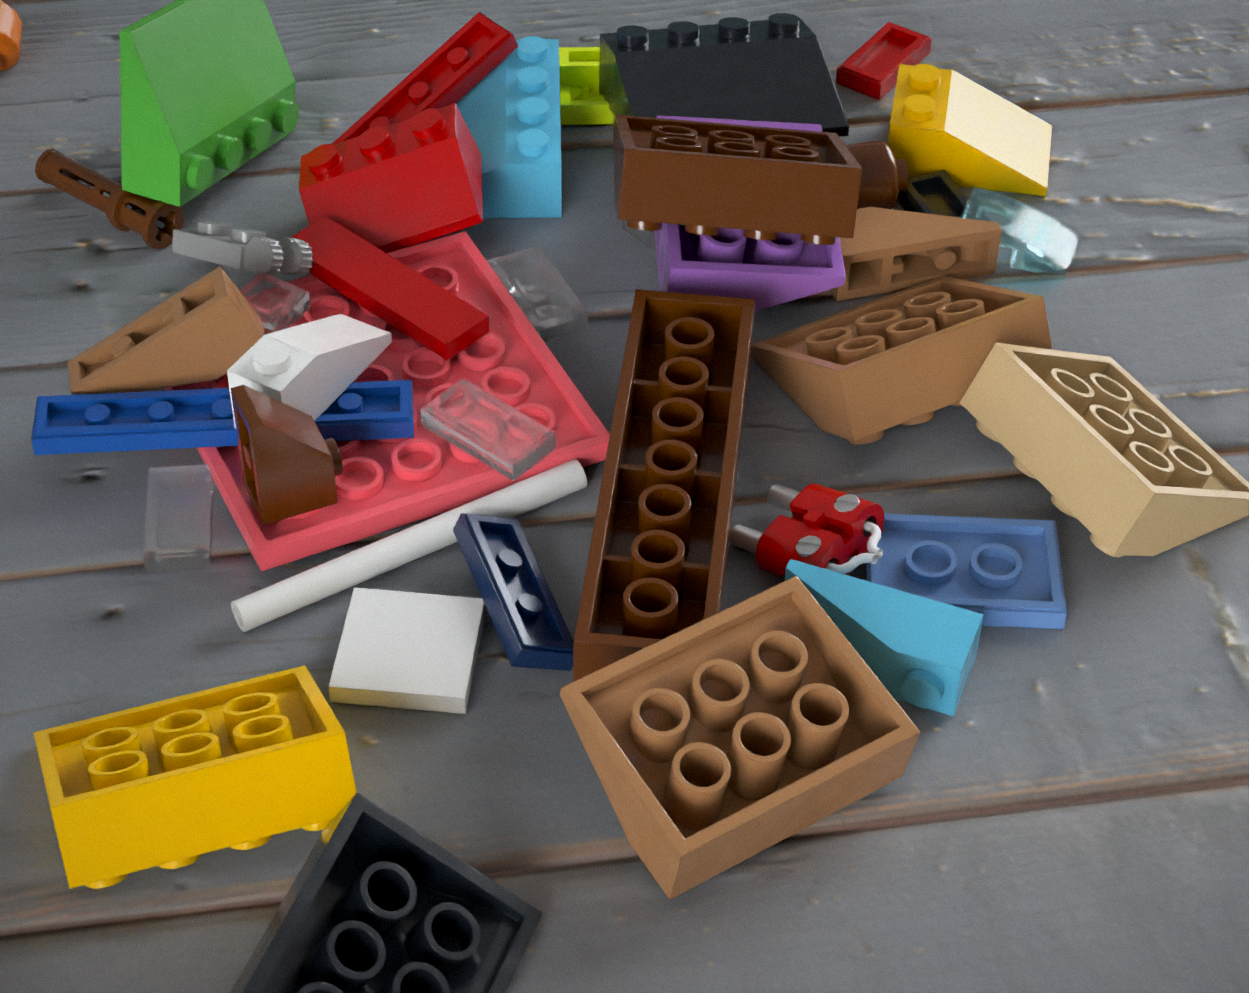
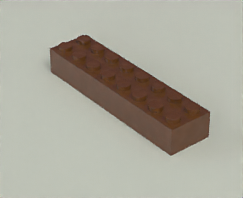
[573,289,755,681]

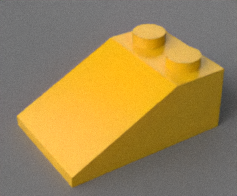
[888,64,1052,197]

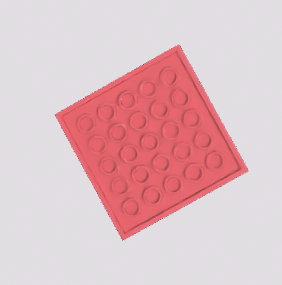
[165,231,610,572]

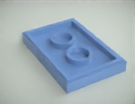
[864,514,1067,629]

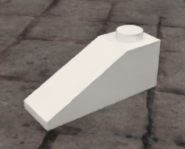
[227,314,392,428]

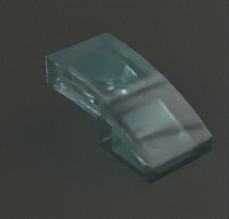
[961,187,1079,279]

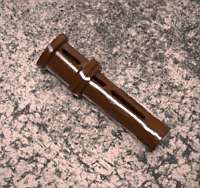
[35,148,184,250]

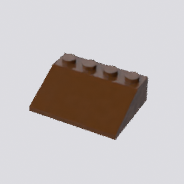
[613,114,862,245]

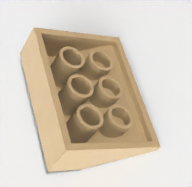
[960,343,1249,558]

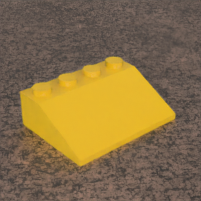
[33,665,357,889]

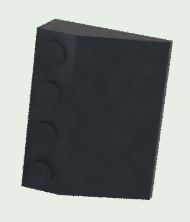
[599,13,849,137]
[230,792,543,993]

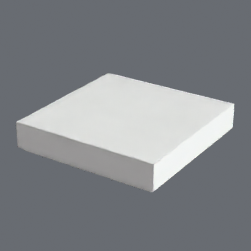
[329,587,486,714]

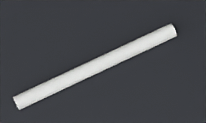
[231,459,587,632]

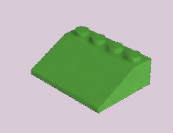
[120,0,299,207]

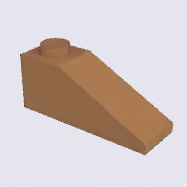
[830,207,1002,302]
[67,266,265,395]

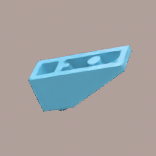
[785,559,984,716]

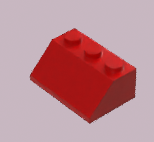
[299,103,483,253]

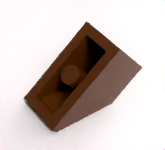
[231,385,343,525]

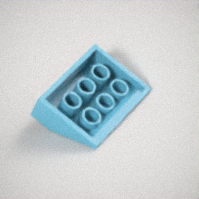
[456,36,562,218]

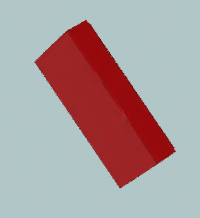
[835,22,932,100]

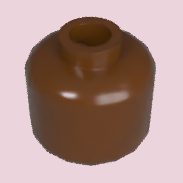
[845,141,908,209]

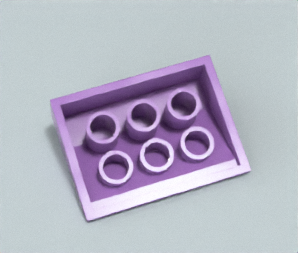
[654,115,846,312]

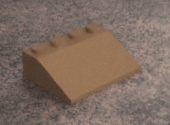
[752,276,1052,444]
[560,576,920,900]

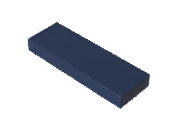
[453,513,574,671]

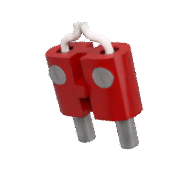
[730,483,885,578]

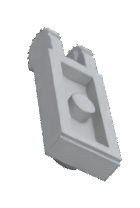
[172,221,314,275]

